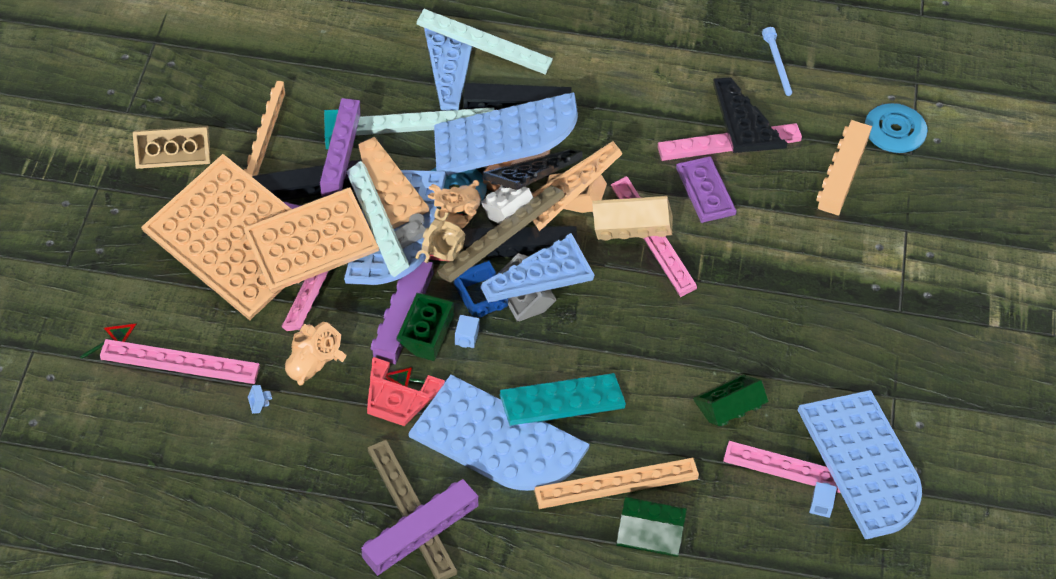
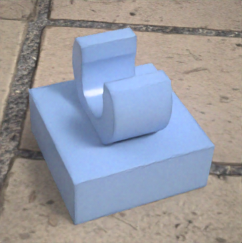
[248,385,272,414]

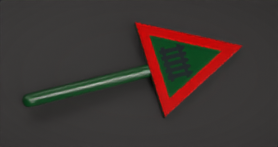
[80,323,137,359]
[384,368,426,387]

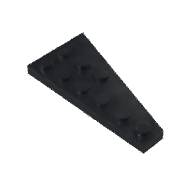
[713,77,787,153]
[483,148,583,190]

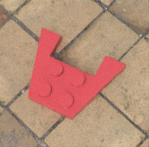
[367,357,445,426]

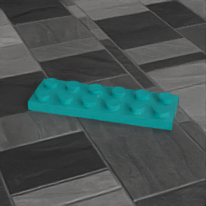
[500,373,626,426]

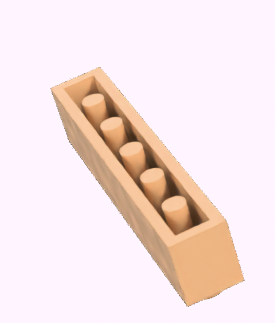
[816,120,872,216]

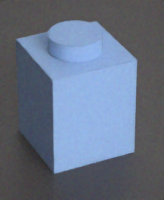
[455,315,479,348]
[809,482,837,518]

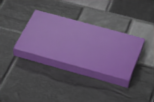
[676,156,736,223]

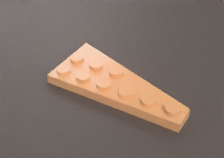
[358,137,429,229]
[531,141,622,231]

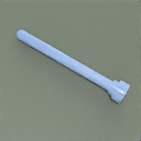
[762,27,792,96]

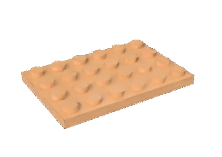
[244,188,379,293]

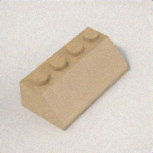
[133,126,210,169]
[592,196,673,240]

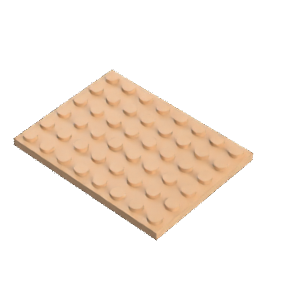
[141,154,292,320]

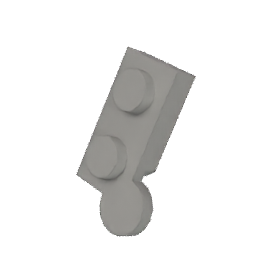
[394,213,426,249]

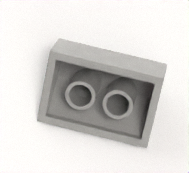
[498,253,556,321]

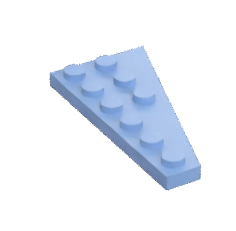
[424,28,473,111]
[481,233,595,302]

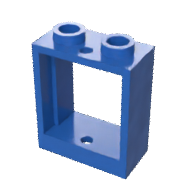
[454,261,508,318]

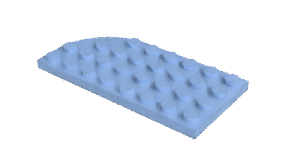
[434,92,578,175]
[344,170,446,285]
[409,375,589,491]
[798,390,922,539]

